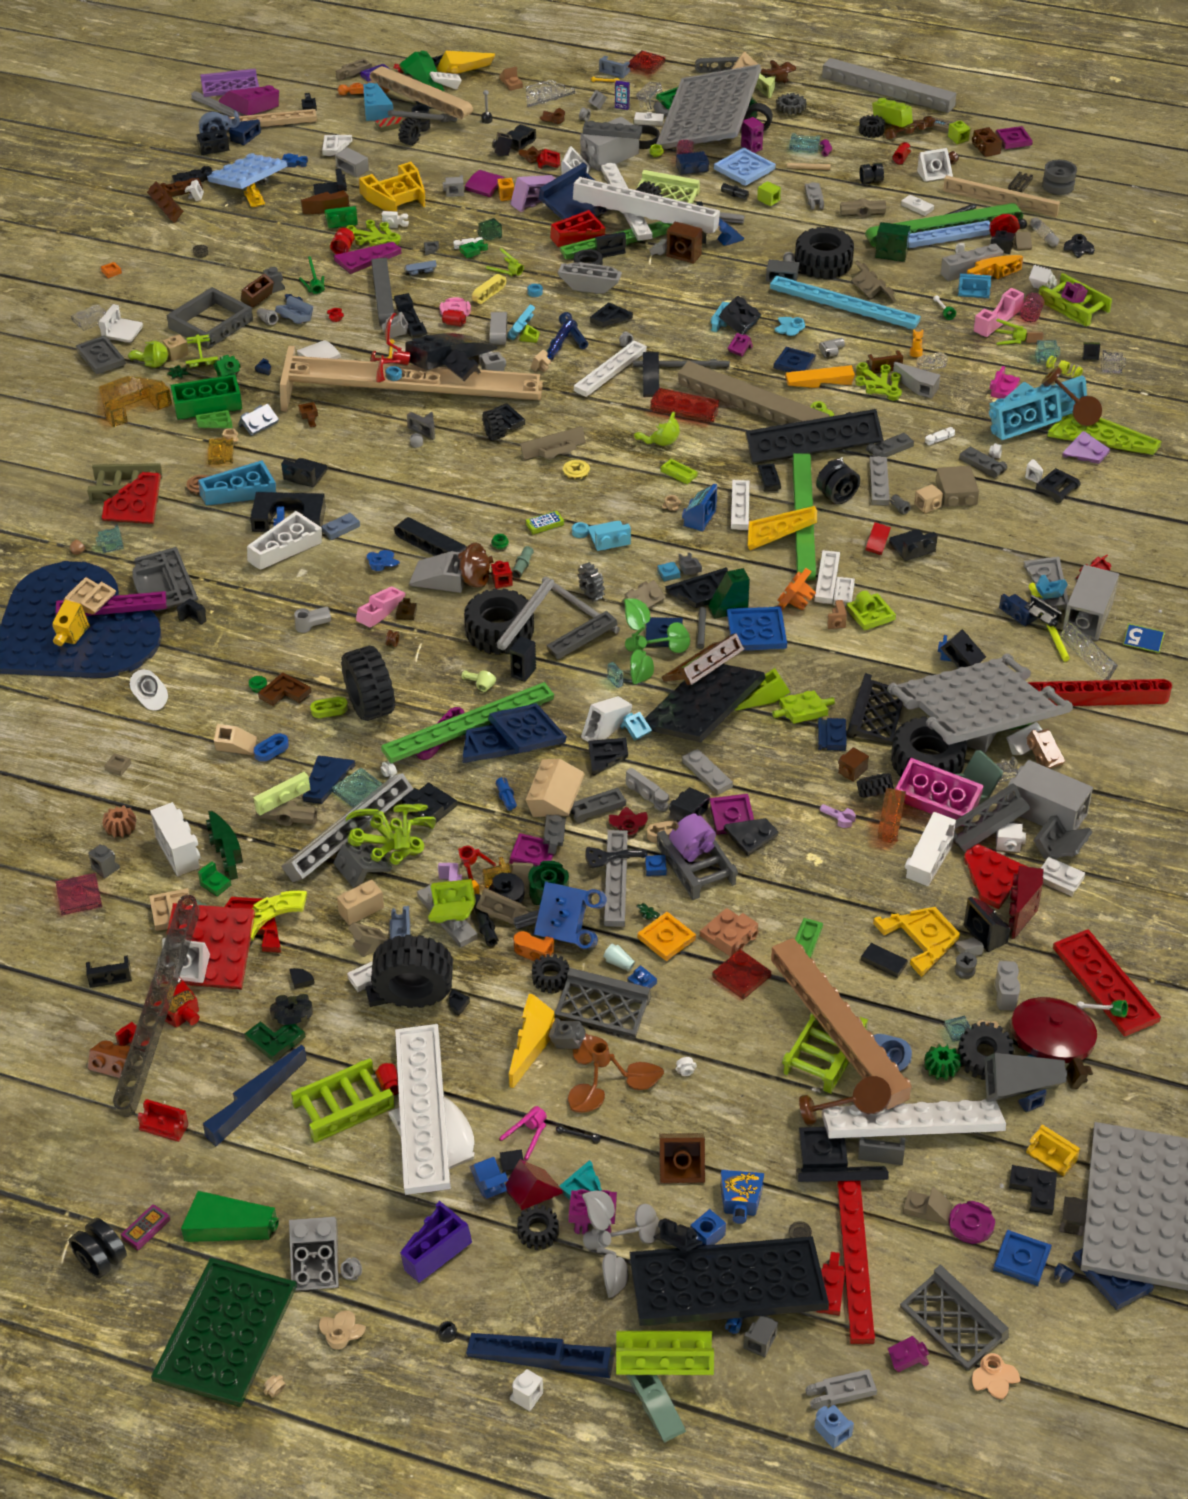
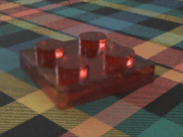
[628,50,665,74]
[712,949,772,1000]

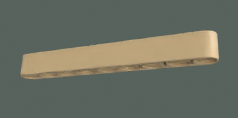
[370,66,473,119]

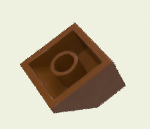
[659,1133,705,1183]

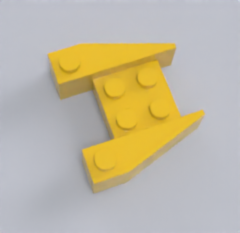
[359,162,425,212]

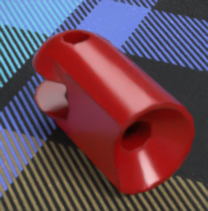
[892,142,911,164]

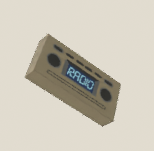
[927,117,954,133]

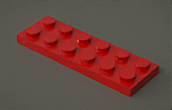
[1053,929,1161,1037]

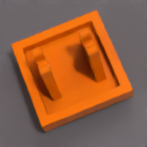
[777,568,816,611]

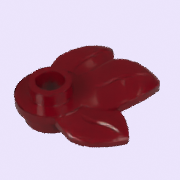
[609,807,648,836]

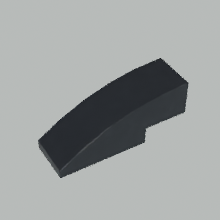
[643,352,660,397]

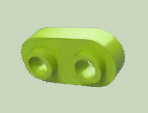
[310,697,348,718]

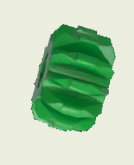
[924,1044,961,1081]

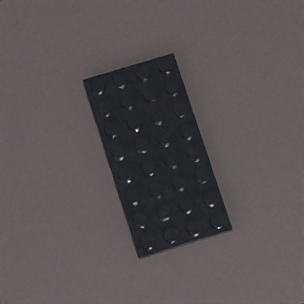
[629,1236,829,1326]

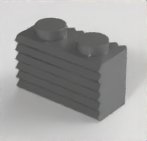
[766,259,799,282]

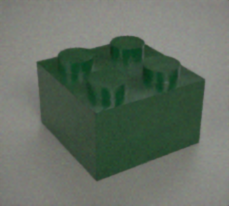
[875,222,911,262]

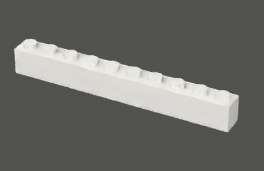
[573,177,720,233]

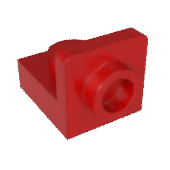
[537,149,561,169]
[115,1022,151,1053]

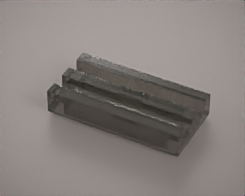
[1008,171,1033,193]

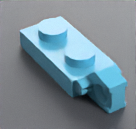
[710,302,730,332]

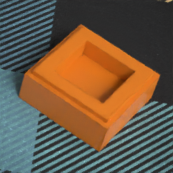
[100,262,122,278]

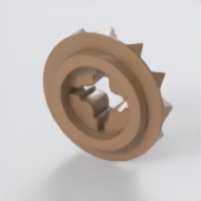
[186,475,209,495]

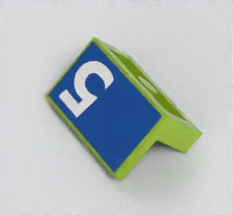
[1123,623,1165,653]

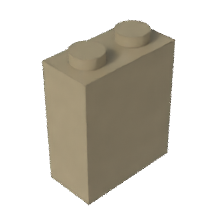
[935,466,979,507]

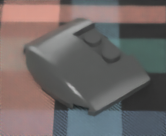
[132,547,198,612]

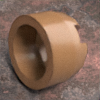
[70,539,85,555]

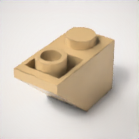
[214,724,257,755]

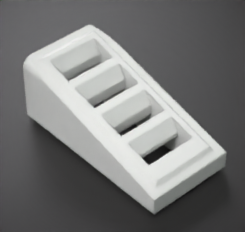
[430,72,461,90]

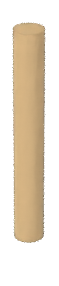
[787,163,831,170]

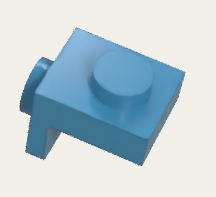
[1036,575,1068,599]

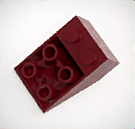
[1008,866,1044,939]

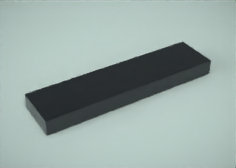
[796,1166,889,1182]

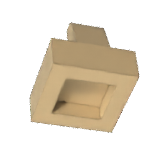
[530,350,551,372]

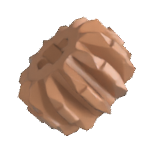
[102,805,137,838]

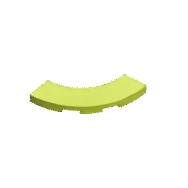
[251,891,307,941]

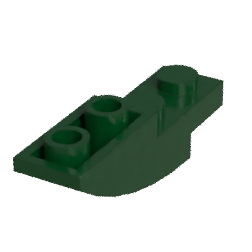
[206,811,243,880]

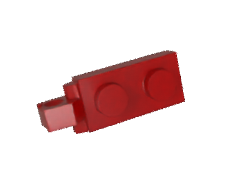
[816,1252,845,1316]

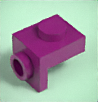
[888,1336,929,1372]

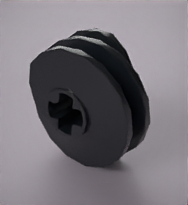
[489,873,525,903]

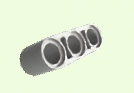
[490,312,507,345]

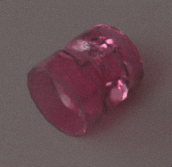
[1020,293,1045,322]

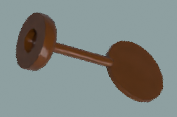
[1041,366,1102,426]
[799,1076,892,1126]

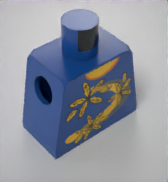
[720,1170,764,1224]

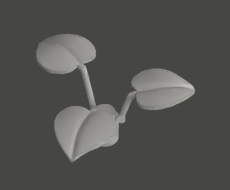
[582,1191,660,1298]

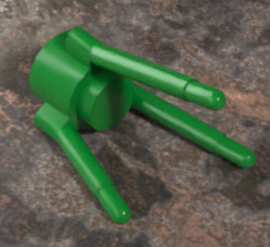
[299,256,325,294]

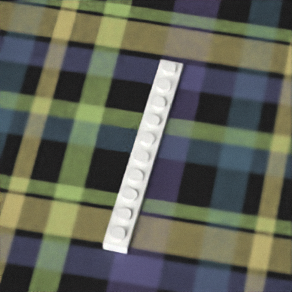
[601,163,652,241]

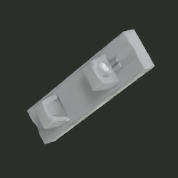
[417,884,478,948]

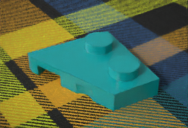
[559,1160,602,1200]

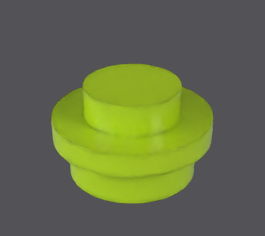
[649,144,664,157]

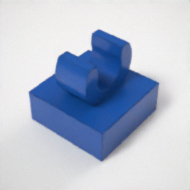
[627,966,657,989]

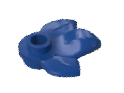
[366,550,400,571]

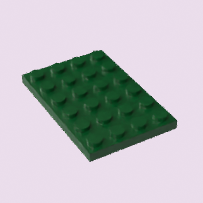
[151,1257,297,1407]

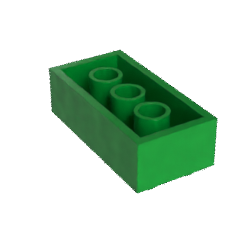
[170,374,243,420]

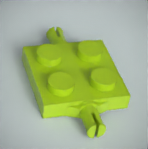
[772,690,835,724]

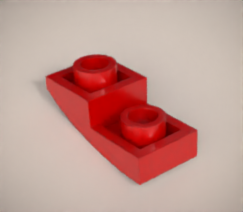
[865,522,891,555]

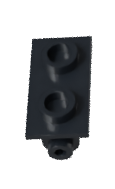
[1024,595,1062,627]
[654,1218,702,1251]

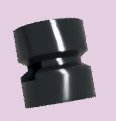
[411,105,431,132]
[859,163,884,184]

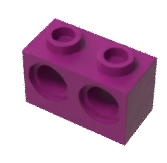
[741,117,764,153]

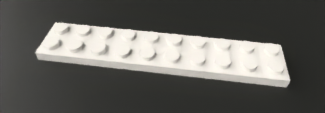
[395,1024,451,1195]

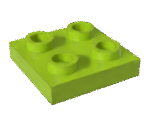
[846,590,896,631]

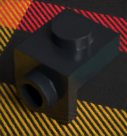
[177,598,207,625]

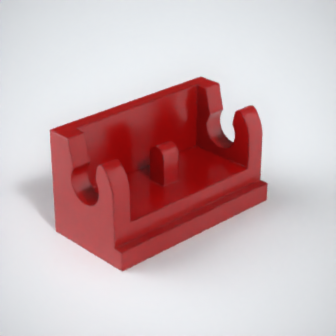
[138,1099,189,1142]

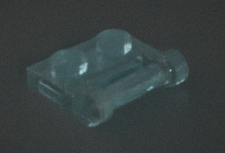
[789,133,821,153]

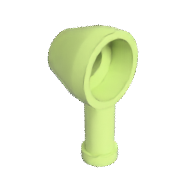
[462,670,496,692]

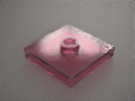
[55,873,102,915]

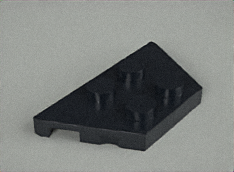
[665,567,728,608]

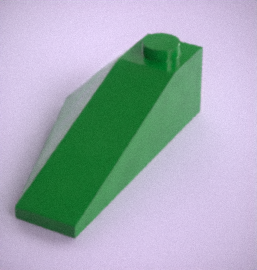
[399,50,445,91]

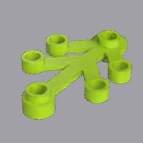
[346,220,401,247]
[855,362,902,401]
[347,815,424,865]

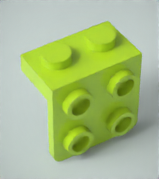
[428,879,476,923]

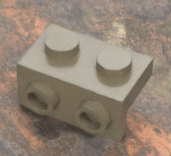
[621,580,666,609]

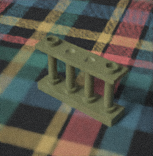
[87,463,163,504]

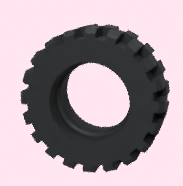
[795,227,854,279]
[464,588,534,655]
[341,645,395,721]
[891,716,967,777]
[371,934,453,1008]

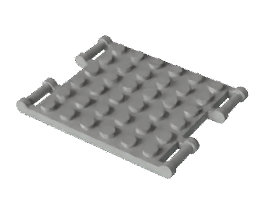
[887,653,1073,744]

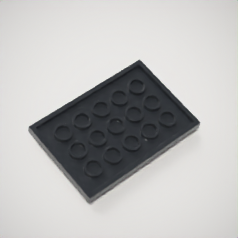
[644,664,766,742]

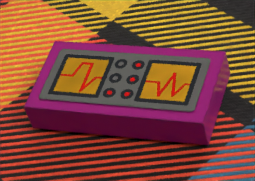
[121,1204,170,1251]

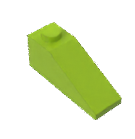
[734,668,790,711]

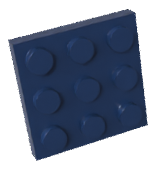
[488,703,567,753]

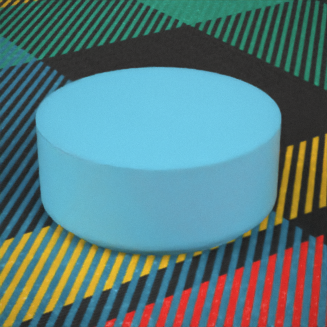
[572,522,589,538]

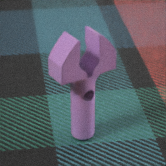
[820,804,856,828]

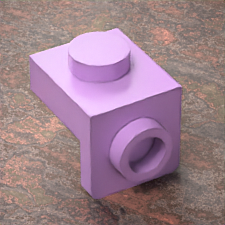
[438,863,462,881]

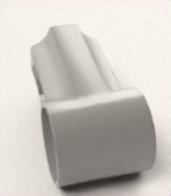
[294,607,331,633]

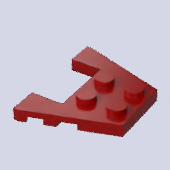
[224,897,281,953]

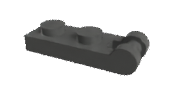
[866,433,914,457]
[959,446,1007,478]
[570,788,626,823]

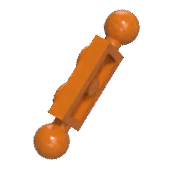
[338,82,390,96]

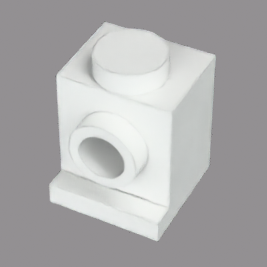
[510,1369,543,1411]

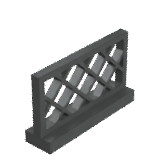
[555,968,651,1038]
[900,1264,1009,1371]

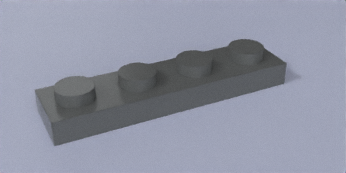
[583,121,642,139]
[547,610,618,660]

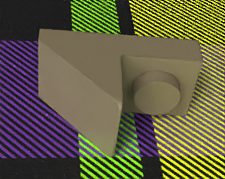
[348,922,388,957]
[903,1187,953,1225]

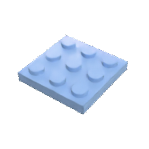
[714,148,776,186]

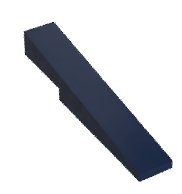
[203,1044,307,1147]
[466,1333,614,1379]

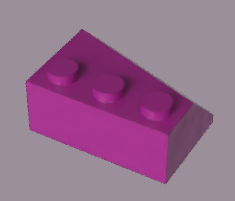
[219,85,279,116]

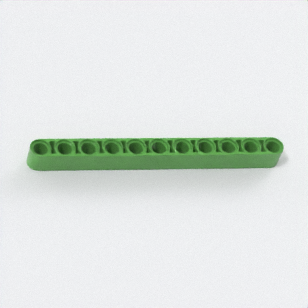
[865,203,1023,247]
[793,453,816,581]

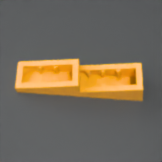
[785,365,855,388]

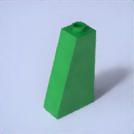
[181,1191,279,1242]

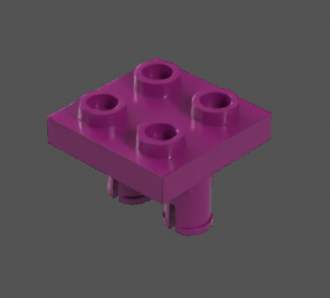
[569,1189,617,1234]

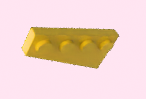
[748,506,817,551]

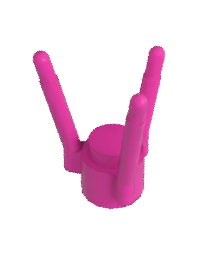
[499,1106,547,1160]

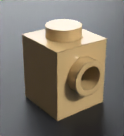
[163,334,189,361]
[914,484,943,514]

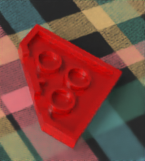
[102,472,161,524]
[964,844,1028,910]

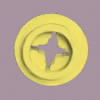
[563,460,590,480]

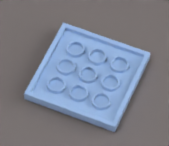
[207,153,287,189]

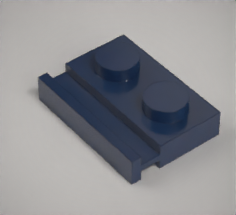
[818,718,847,751]

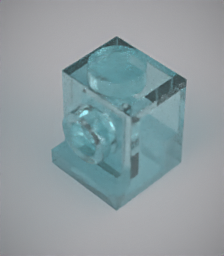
[1035,340,1060,363]
[95,525,124,553]

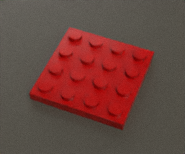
[158,903,255,990]

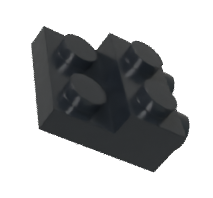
[401,782,457,823]

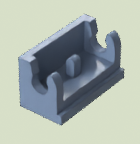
[599,56,630,78]
[390,906,411,940]

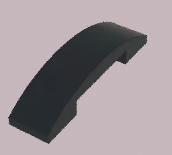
[394,293,427,338]

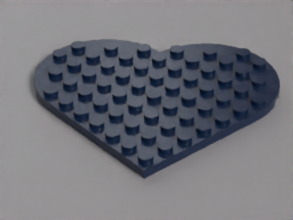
[0,561,162,678]

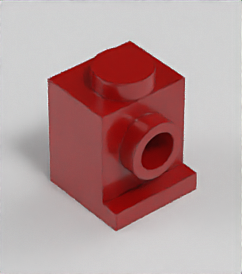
[491,560,513,588]

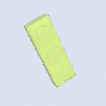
[253,772,311,815]

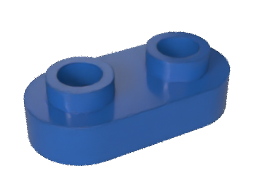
[254,733,289,762]

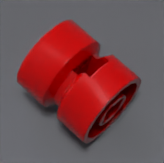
[330,228,355,255]

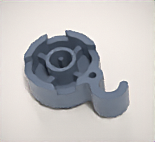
[198,111,240,134]

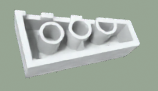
[247,511,322,570]

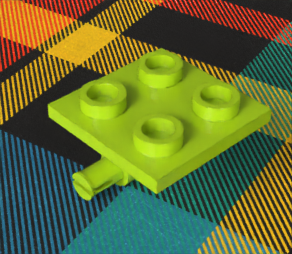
[185,334,218,368]

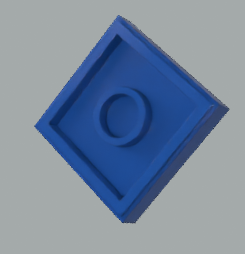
[993,1230,1052,1286]

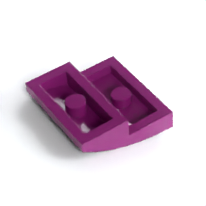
[464,170,505,197]

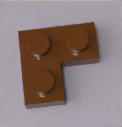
[258,672,311,706]

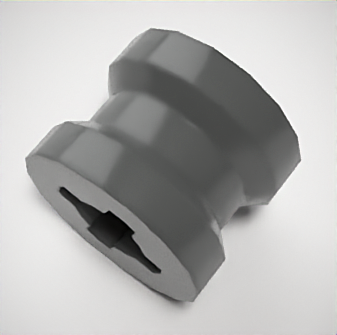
[955,952,977,979]

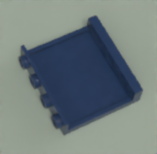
[539,162,609,220]

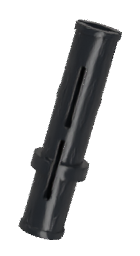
[473,894,499,947]

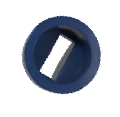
[1054,1263,1075,1283]

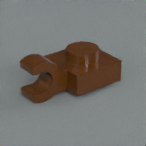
[298,402,318,427]

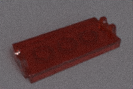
[650,388,719,423]

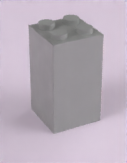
[580,117,639,171]
[1062,565,1119,641]
[1006,760,1093,831]

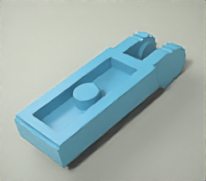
[507,304,535,340]

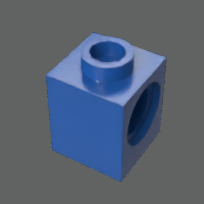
[690,1209,726,1246]

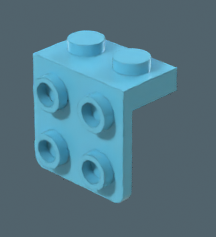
[588,521,631,551]

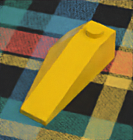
[436,51,495,74]
[509,994,555,1088]

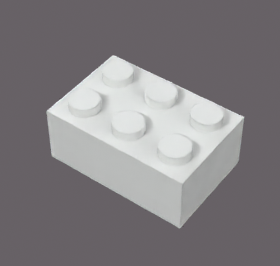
[150,802,201,876]

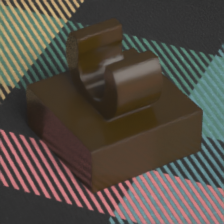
[396,598,417,620]
[1066,1058,1093,1089]

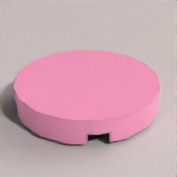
[439,297,471,317]

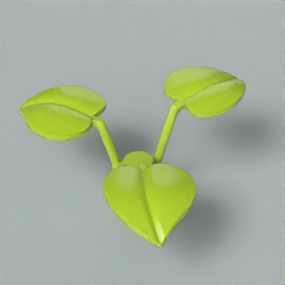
[345,804,436,850]

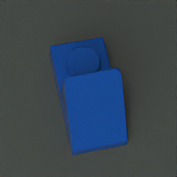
[717,218,744,246]

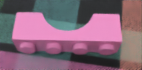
[974,288,1024,337]

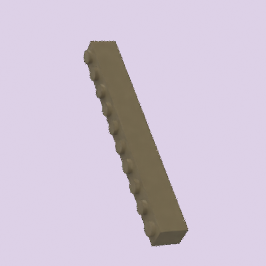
[678,361,830,425]

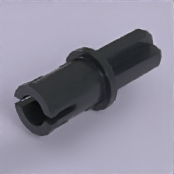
[721,183,749,199]

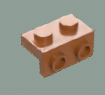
[88,1040,141,1080]

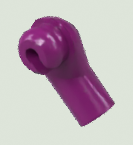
[820,139,833,157]

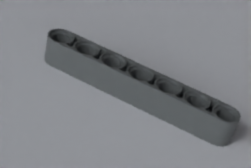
[371,258,395,326]

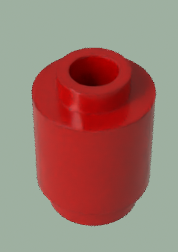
[442,309,466,327]
[375,1063,399,1096]

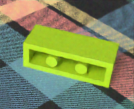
[872,98,913,127]

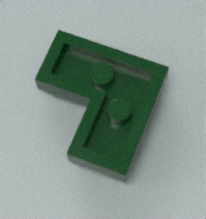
[244,1021,306,1062]

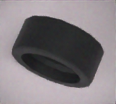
[745,103,773,131]
[574,249,603,265]

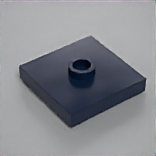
[773,346,816,372]
[646,617,683,647]

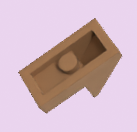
[499,67,523,91]

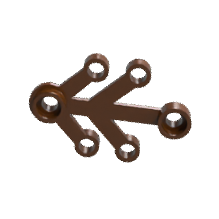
[884,116,935,139]

